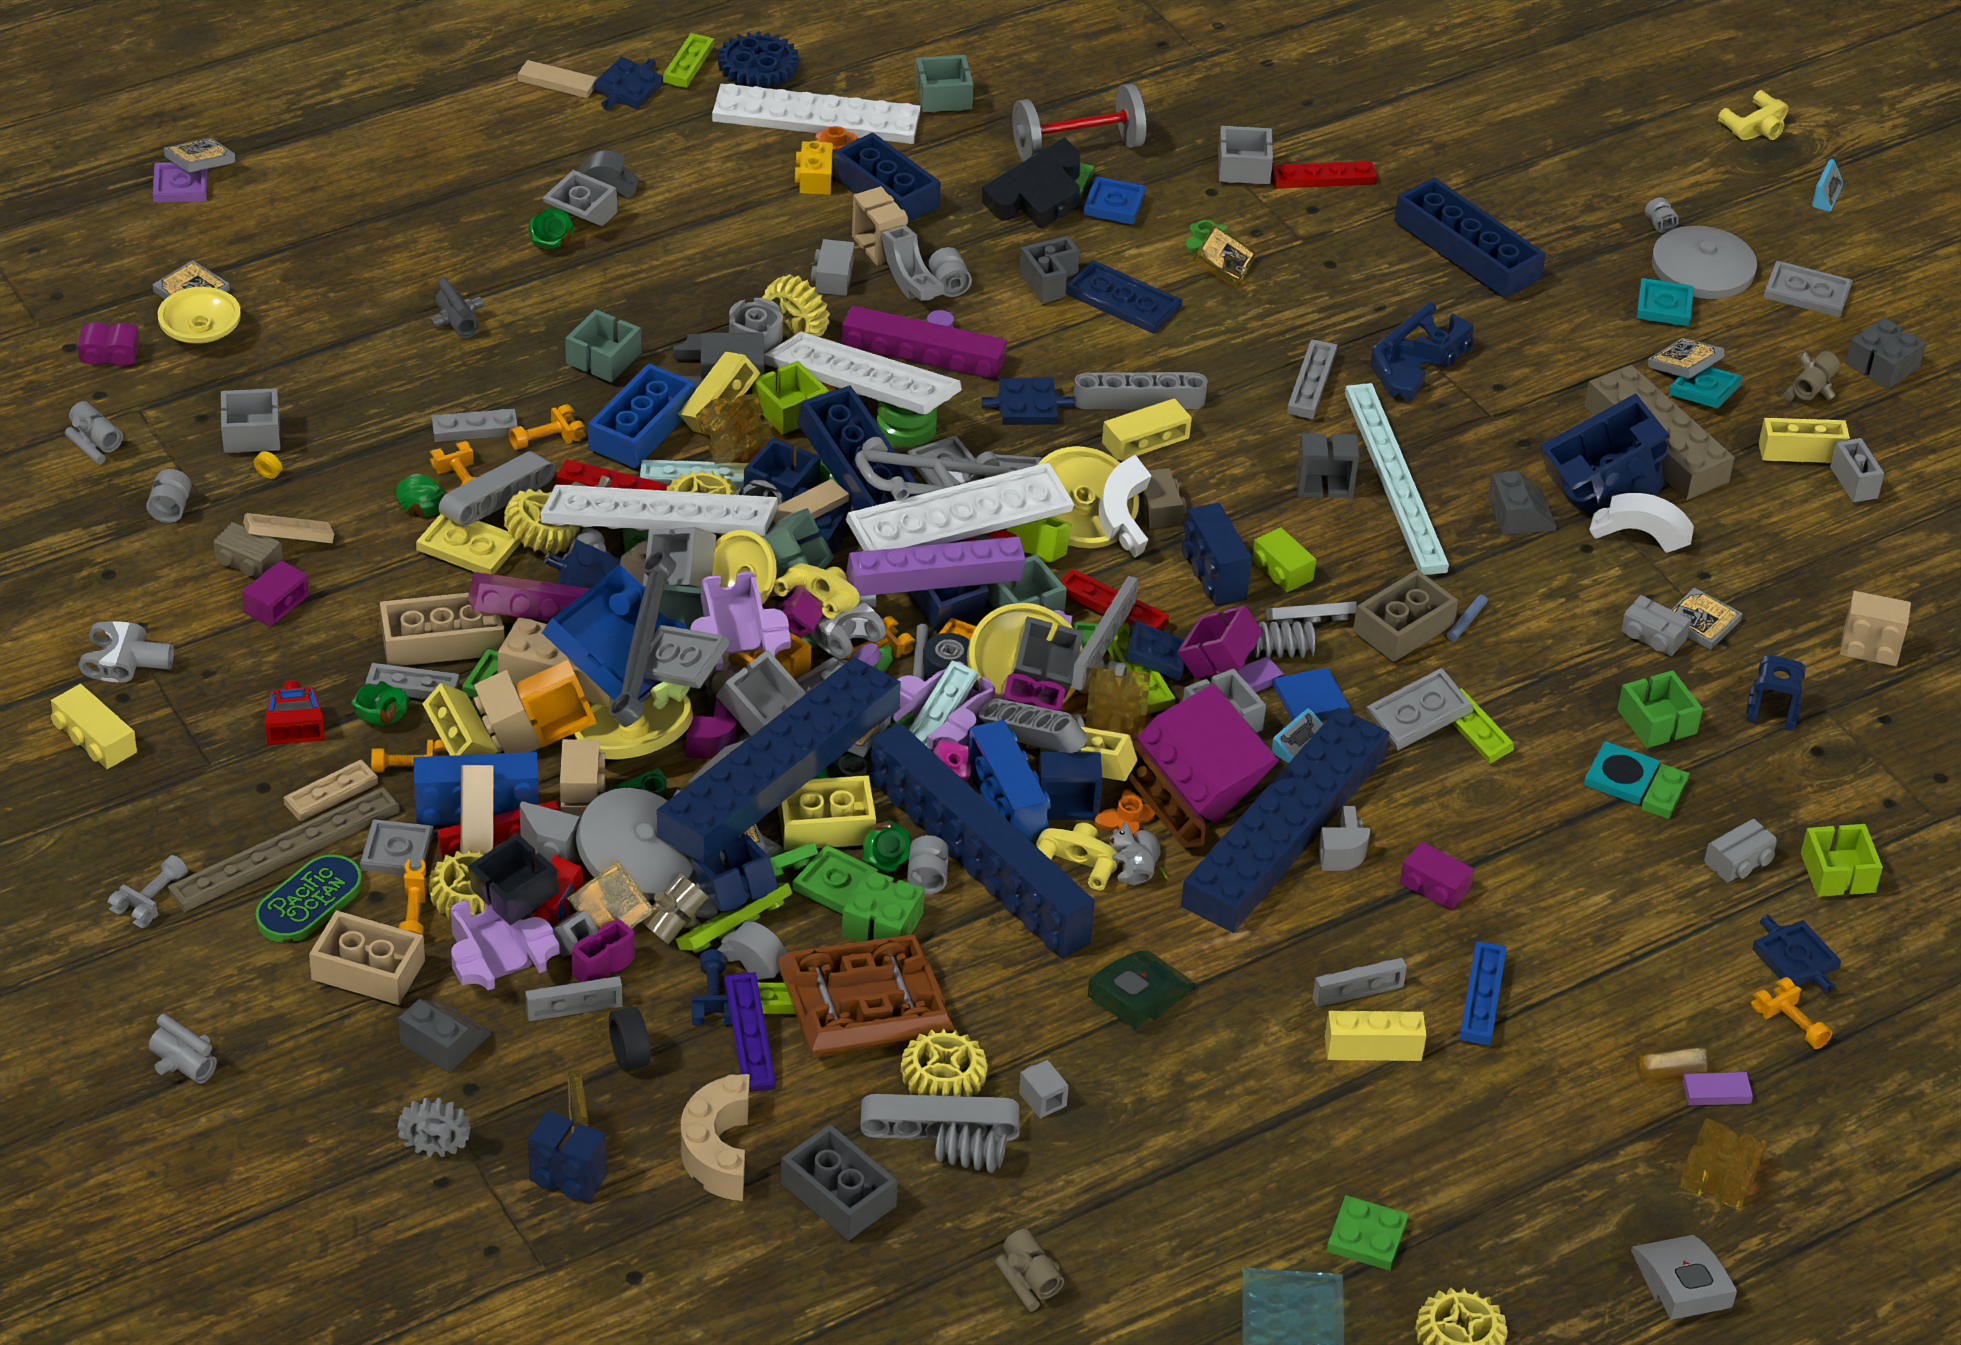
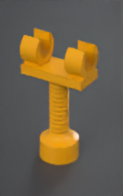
[509,404,587,450]
[429,441,477,486]
[845,616,916,661]
[371,739,450,773]
[399,858,428,935]
[1751,977,1832,1049]

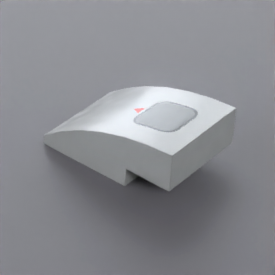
[1631,1235,1737,1320]

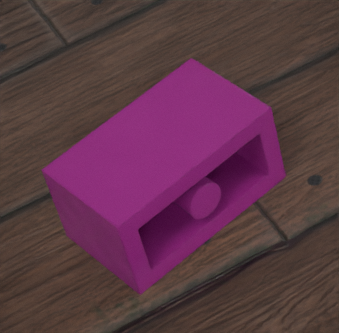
[242,560,309,627]
[1400,842,1474,911]

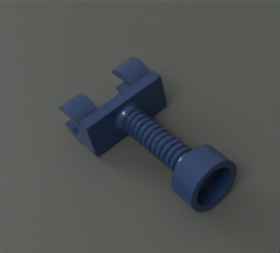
[692,949,731,1025]

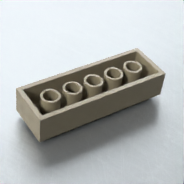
[1584,365,1735,500]

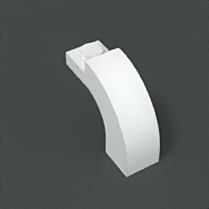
[1099,455,1151,558]
[1590,493,1694,553]

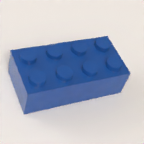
[588,363,695,469]
[968,719,1051,846]
[414,752,539,826]

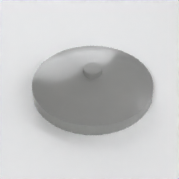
[1652,226,1757,299]
[576,788,694,900]

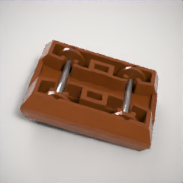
[777,934,955,1058]

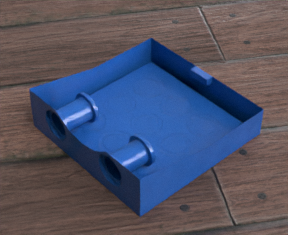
[541,564,690,703]

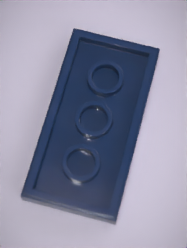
[1065,260,1182,334]

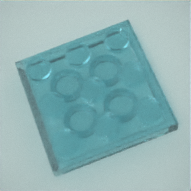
[1242,1268,1344,1345]

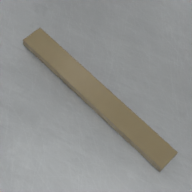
[168,787,400,912]

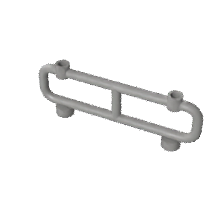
[855,437,1014,501]

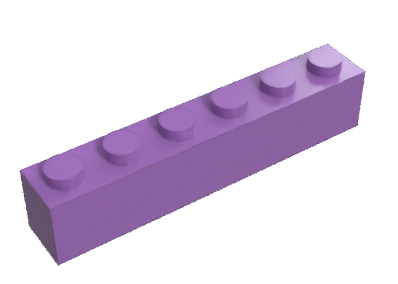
[846,537,1025,596]

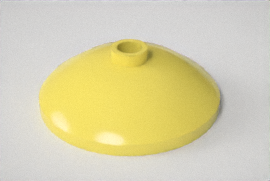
[158,287,241,344]
[712,530,777,605]

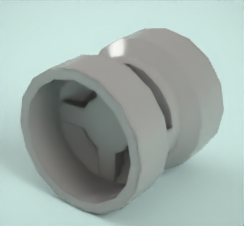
[1645,197,1679,233]

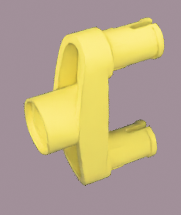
[1718,90,1788,140]
[774,563,860,619]
[1036,823,1119,891]

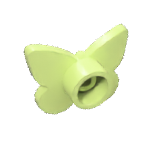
[650,681,690,709]

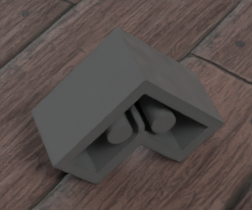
[1019,236,1080,303]

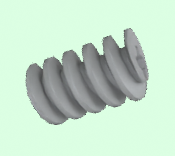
[1254,621,1315,658]
[935,1122,1007,1173]

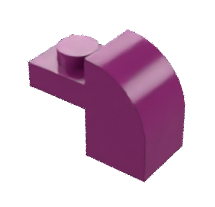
[774,585,824,638]
[686,698,737,759]

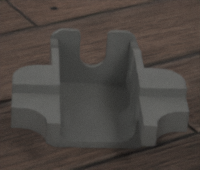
[674,333,764,391]

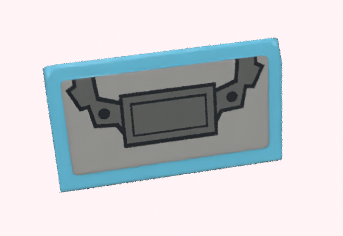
[1812,159,1843,211]
[1272,708,1323,763]

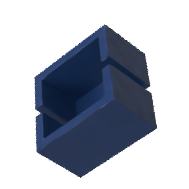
[743,437,821,501]
[1038,752,1103,820]
[691,834,778,912]
[528,1111,607,1203]

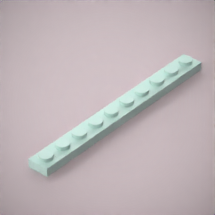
[1345,383,1449,575]

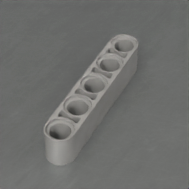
[1074,372,1208,409]
[439,451,556,527]
[979,698,1088,753]
[860,1094,1020,1141]

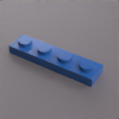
[1459,941,1507,1046]

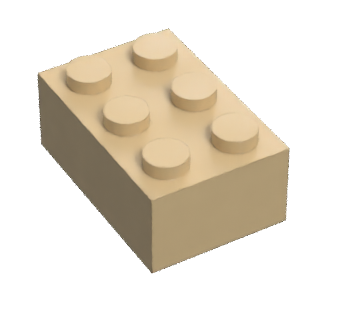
[309,910,425,1005]

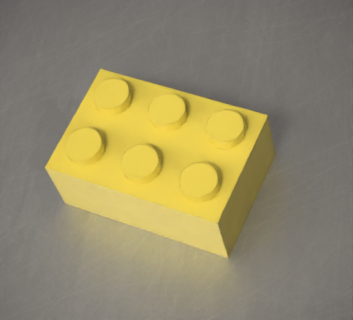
[778,775,876,851]

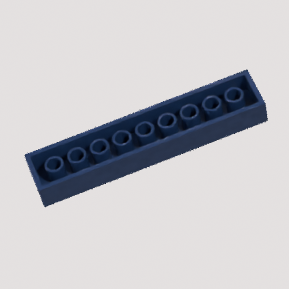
[797,385,989,629]
[657,657,901,864]
[1181,707,1390,933]
[870,723,1095,959]

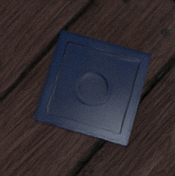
[1126,620,1185,680]

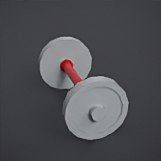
[1012,83,1146,161]

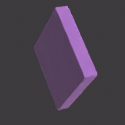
[153,162,208,202]

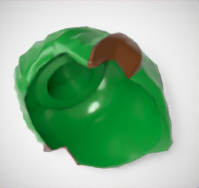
[528,207,574,250]
[394,474,446,517]
[351,680,409,726]
[862,820,911,873]

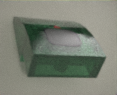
[1088,950,1196,1029]

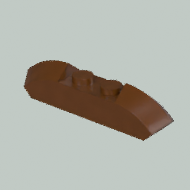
[1127,740,1206,848]

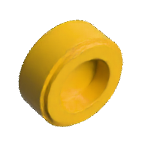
[253,451,283,479]

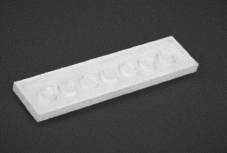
[712,83,920,144]
[764,332,961,415]
[846,462,1074,551]
[541,485,778,536]

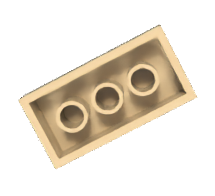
[380,593,505,666]
[498,617,613,707]

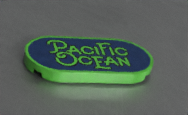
[255,855,362,943]

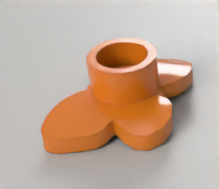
[815,126,857,151]
[1094,789,1156,837]

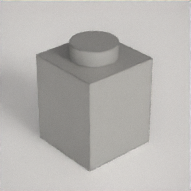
[552,910,598,957]
[1019,1060,1069,1118]

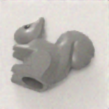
[1110,823,1161,885]

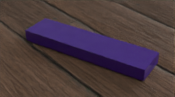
[724,972,776,1092]

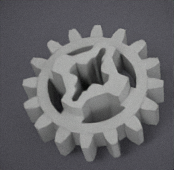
[397,1098,471,1157]

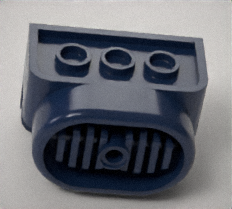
[1539,393,1670,513]

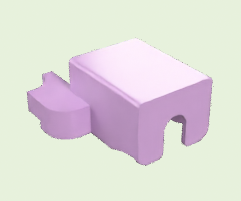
[691,572,791,671]
[891,662,995,749]
[451,900,559,991]

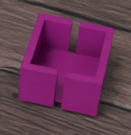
[1178,605,1263,679]

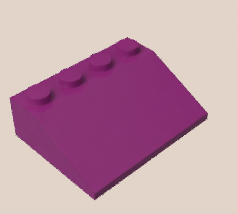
[1137,683,1279,824]

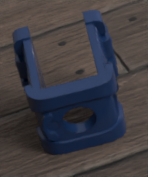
[1746,655,1806,730]

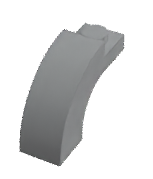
[881,225,944,301]

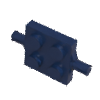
[594,56,663,110]
[981,377,1075,425]
[543,539,621,589]
[1752,914,1841,994]

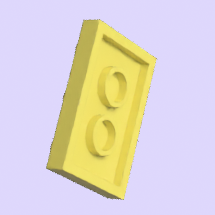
[416,514,520,575]

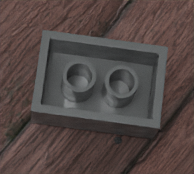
[781,1124,898,1241]

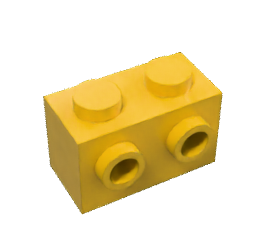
[795,141,833,195]

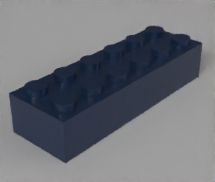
[1394,177,1546,298]

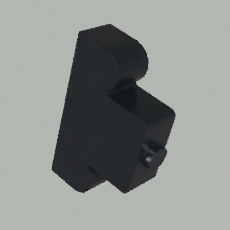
[982,137,1080,228]

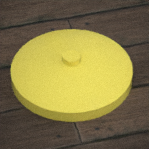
[1037,446,1139,549]
[967,603,1083,705]
[574,695,693,759]

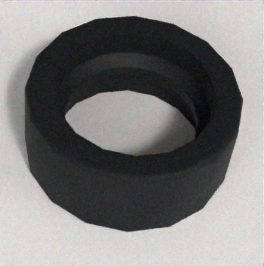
[609,1006,650,1070]

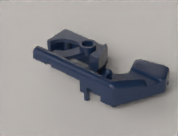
[1370,301,1474,401]

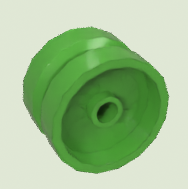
[877,401,938,448]

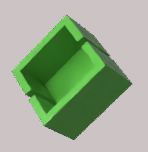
[1617,670,1703,748]
[842,869,925,942]

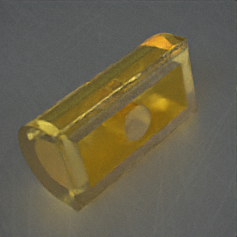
[1635,1048,1707,1082]

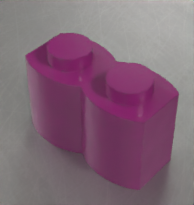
[77,323,140,365]
[999,674,1065,711]
[572,919,635,982]

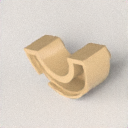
[681,1074,750,1201]

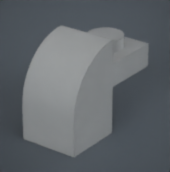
[1319,806,1370,871]
[717,921,788,980]

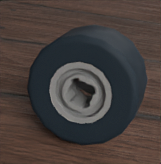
[923,633,970,679]

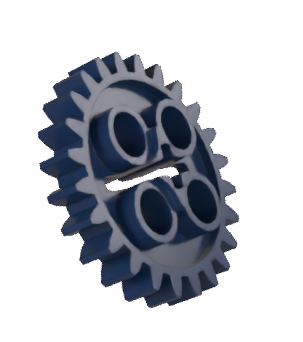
[718,31,799,89]

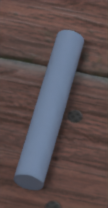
[1447,594,1488,641]

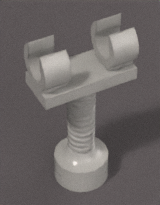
[108,855,188,928]

